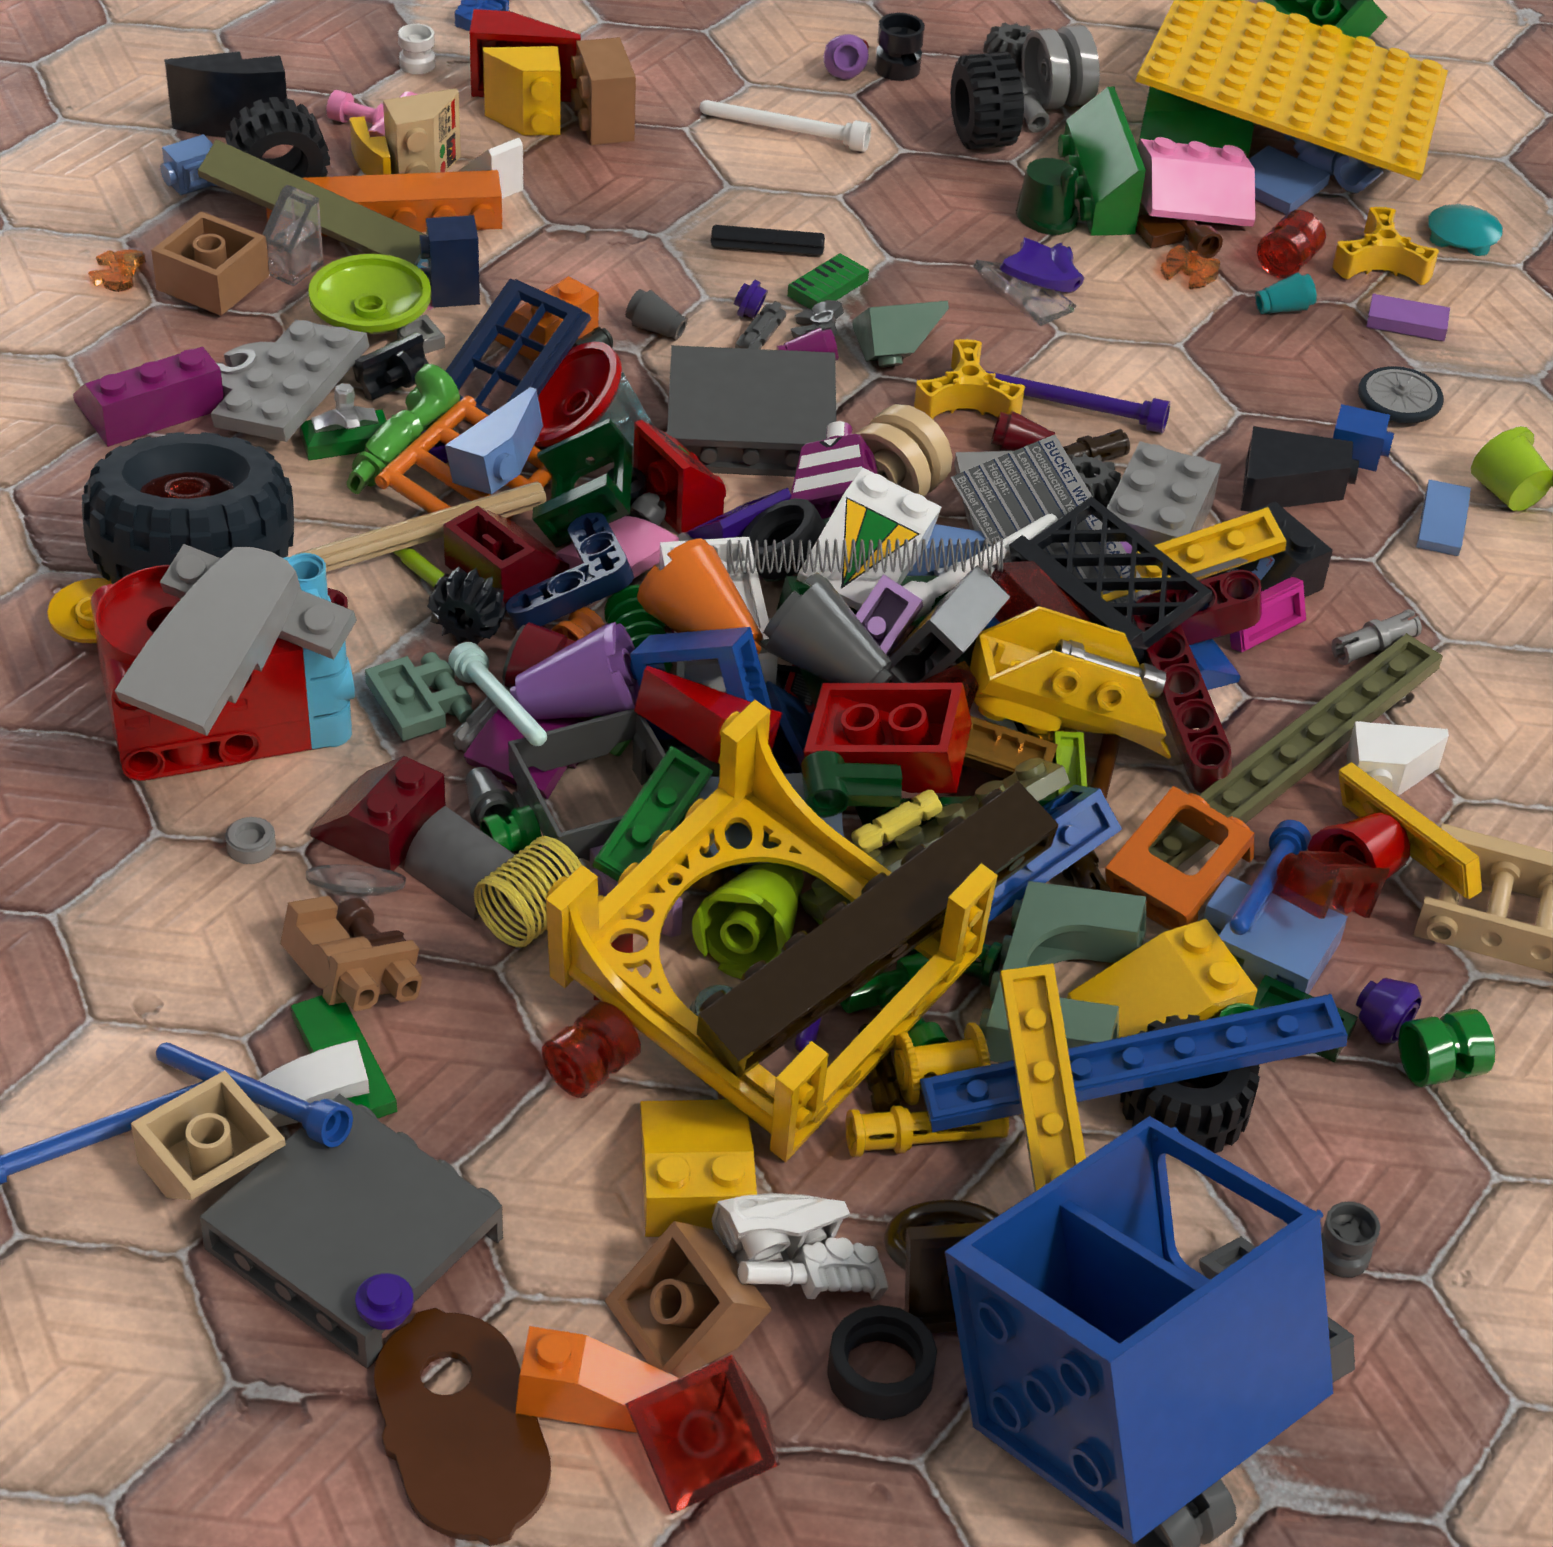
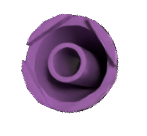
[510,622,639,720]

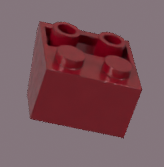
[443,506,570,604]

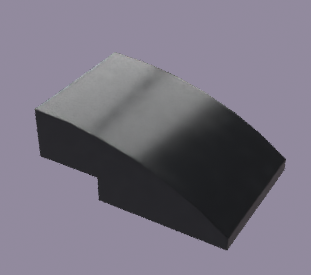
[164,51,287,138]

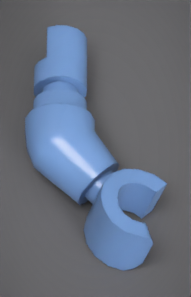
[1282,133,1384,193]

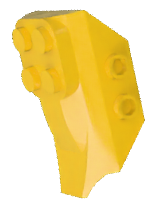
[968,606,1171,759]

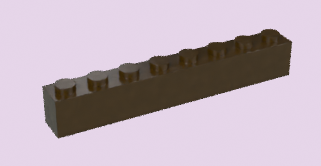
[697,781,1059,1078]

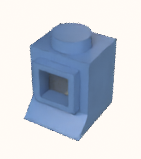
[160,134,220,196]

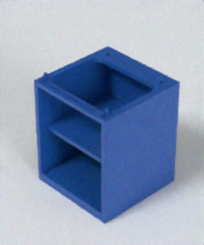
[945,1116,1333,1544]

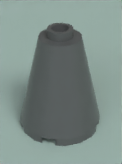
[759,572,893,683]

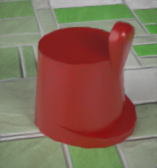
[1308,812,1410,899]

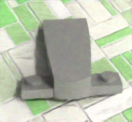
[115,544,357,736]

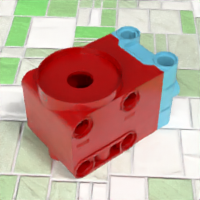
[91,553,355,781]

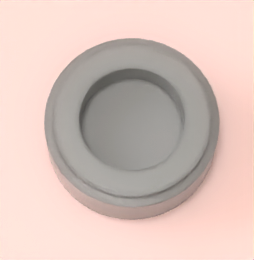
[225,817,276,864]

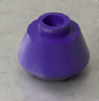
[1356,978,1422,1044]

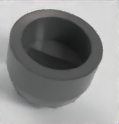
[630,492,667,526]

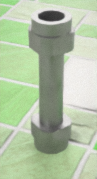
[1055,639,1166,698]

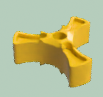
[1332,207,1439,285]
[914,339,1025,419]

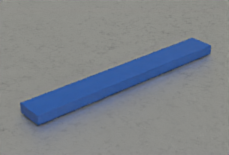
[920,994,1348,1132]

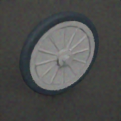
[1358,366,1444,423]

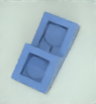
[1416,479,1471,556]

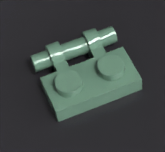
[365,652,474,741]

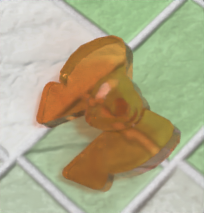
[1161,245,1220,289]
[88,249,146,292]

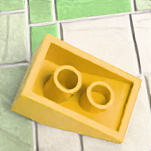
[1067,919,1258,1038]
[640,1099,757,1237]

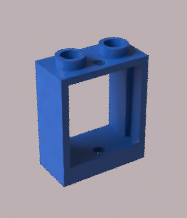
[630,627,772,740]

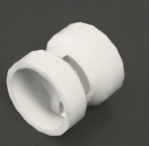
[398,24,435,74]

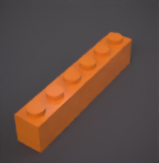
[266,170,502,239]

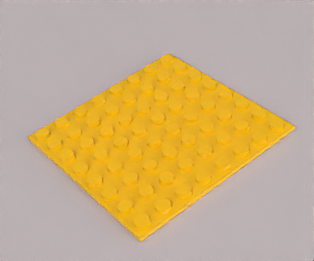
[1135,0,1448,181]

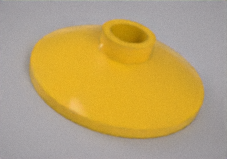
[47,578,112,643]

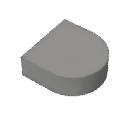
[397,315,445,354]

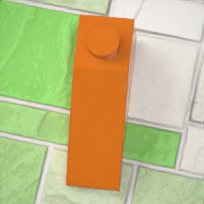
[515,1326,695,1441]

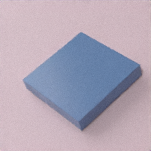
[1249,145,1330,215]

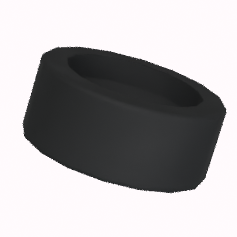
[742,498,826,580]
[827,1305,937,1420]

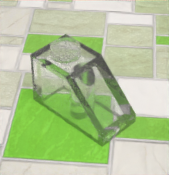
[262,184,324,287]

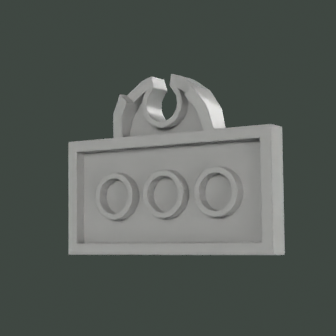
[211,320,370,442]

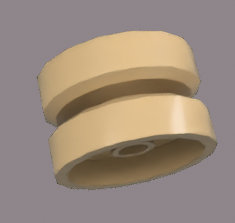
[855,404,953,497]

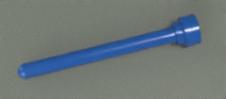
[1229,820,1311,935]
[156,1043,353,1147]
[0,1081,204,1185]

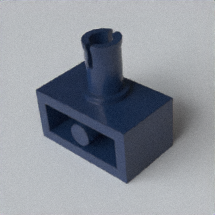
[419,215,480,308]

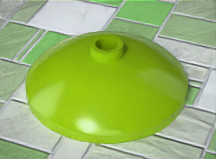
[308,254,431,334]

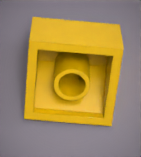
[483,46,560,136]

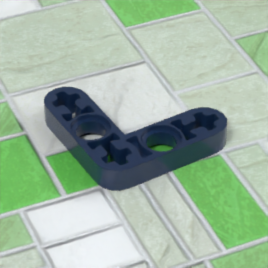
[506,512,634,630]

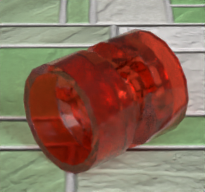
[1257,210,1326,279]
[542,1002,641,1098]

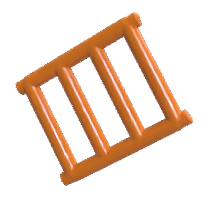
[374,395,552,520]

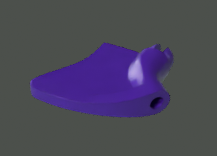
[1000,237,1084,292]

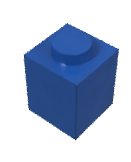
[1333,404,1394,472]

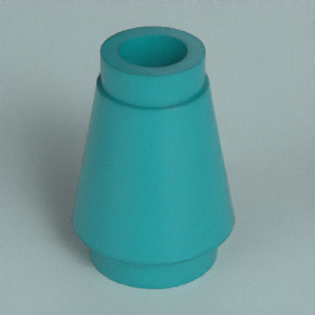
[1255,272,1317,314]

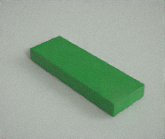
[592,746,713,882]
[291,995,397,1119]

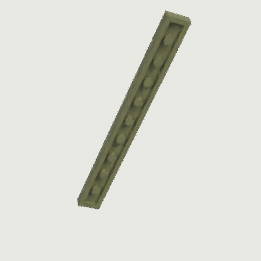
[1148,633,1443,873]

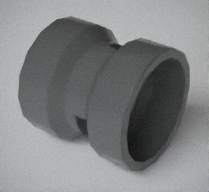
[1321,1201,1381,1278]

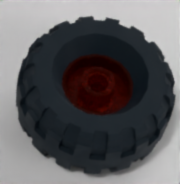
[82,432,294,584]

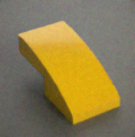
[350,117,391,175]

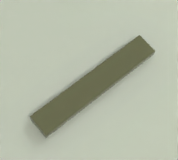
[198,139,425,266]

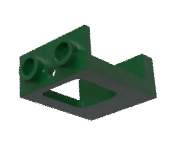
[532,418,633,548]

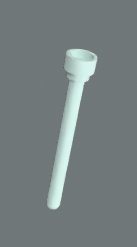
[448,642,547,746]

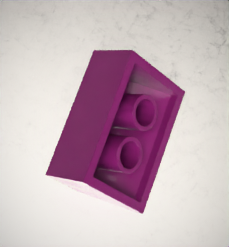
[73,346,224,447]

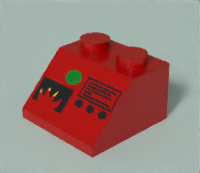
[633,419,726,534]

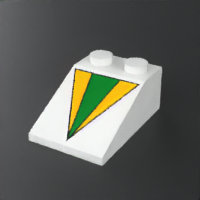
[796,467,942,611]

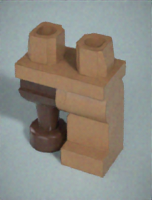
[280,895,422,1012]

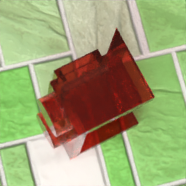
[1272,851,1390,919]

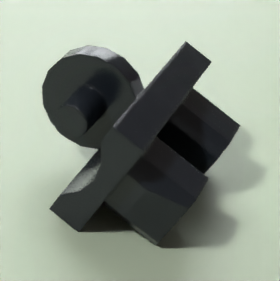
[352,332,429,400]

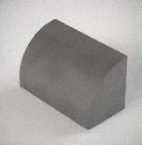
[405,806,516,920]

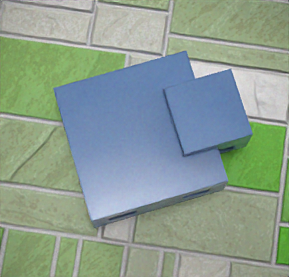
[1203,875,1348,994]

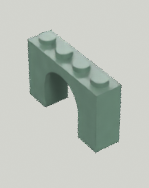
[979,881,1146,1063]

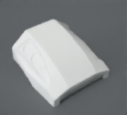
[711,1193,850,1264]

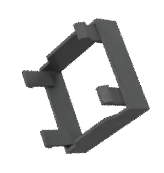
[508,708,685,880]

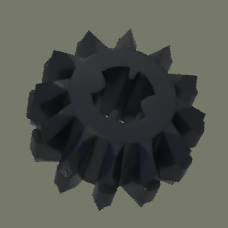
[427,566,506,644]

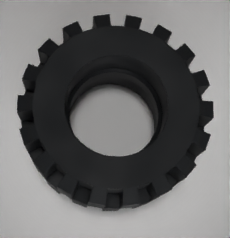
[950,52,1024,150]
[225,97,330,178]
[1120,1014,1260,1153]

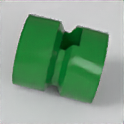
[1398,1008,1495,1087]

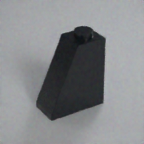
[1240,426,1359,512]

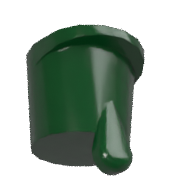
[1016,158,1079,235]

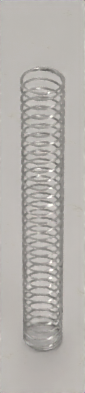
[727,538,1003,574]

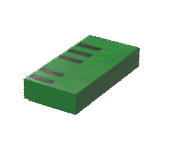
[787,253,869,310]

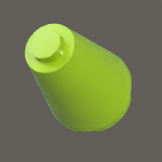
[692,863,804,979]

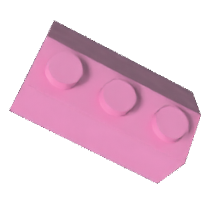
[1137,137,1255,227]

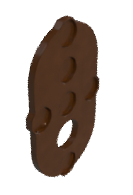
[374,1308,551,1546]

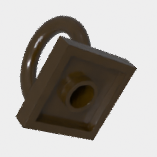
[884,1200,999,1333]

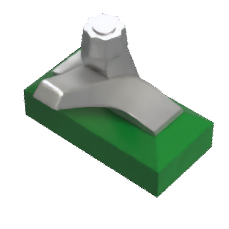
[300,383,386,461]

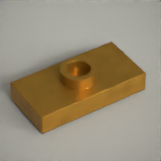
[963,716,1058,779]

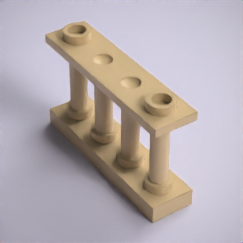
[1413,823,1553,974]

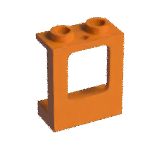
[1105,786,1255,930]

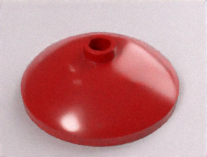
[534,342,622,447]

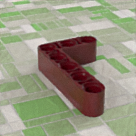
[1133,570,1262,793]

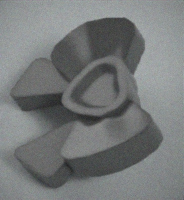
[791,300,844,338]

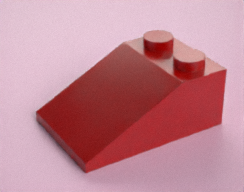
[469,9,581,102]
[804,683,972,793]

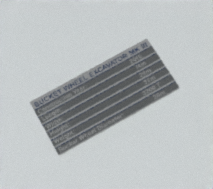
[951,435,1151,624]

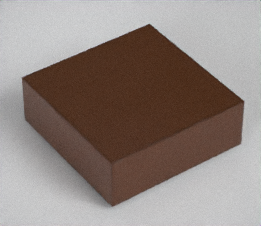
[1136,214,1186,249]

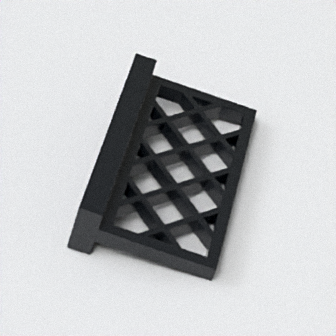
[1009,496,1213,665]

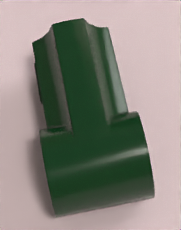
[801,750,902,817]

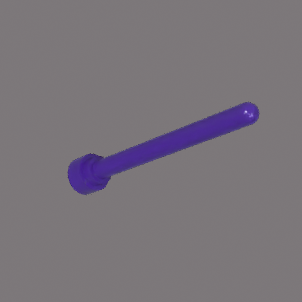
[986,371,1171,434]

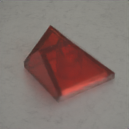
[625,1355,780,1514]

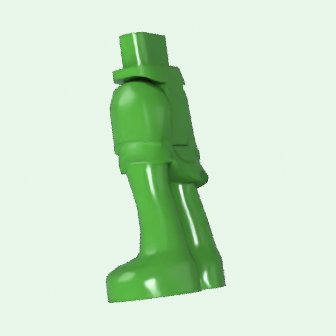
[346,364,460,494]

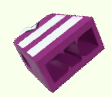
[790,421,878,519]

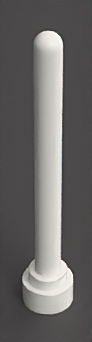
[700,100,871,152]
[902,514,1058,622]

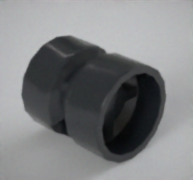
[875,12,925,81]

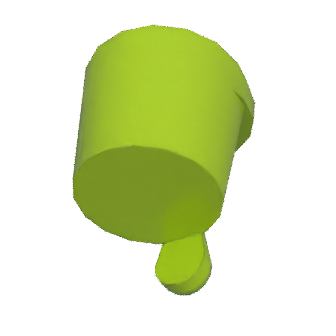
[1471,426,1553,511]

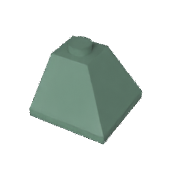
[852,301,949,367]

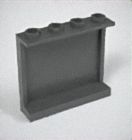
[667,345,836,477]
[200,1094,503,1369]

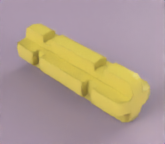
[851,790,943,854]

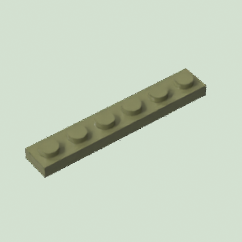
[799,758,1070,921]

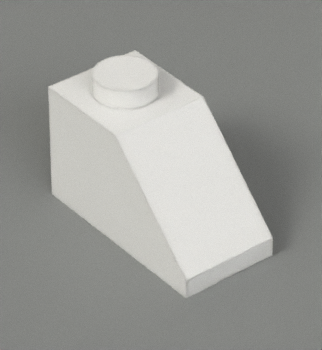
[1346,721,1449,796]

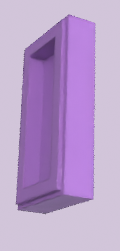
[1366,294,1450,341]

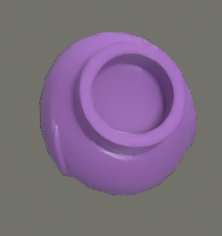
[824,34,869,80]

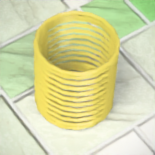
[474,836,582,948]

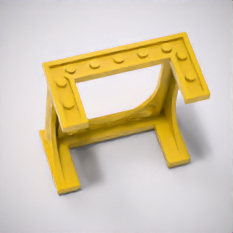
[546,700,998,1162]

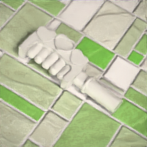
[738,1237,888,1300]

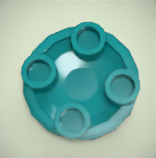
[1428,204,1503,256]

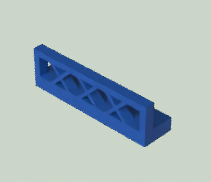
[988,785,1122,923]

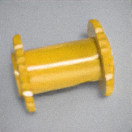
[894,1022,991,1105]

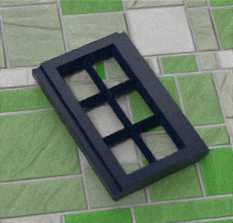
[446,278,591,415]

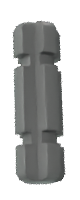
[735,301,786,349]

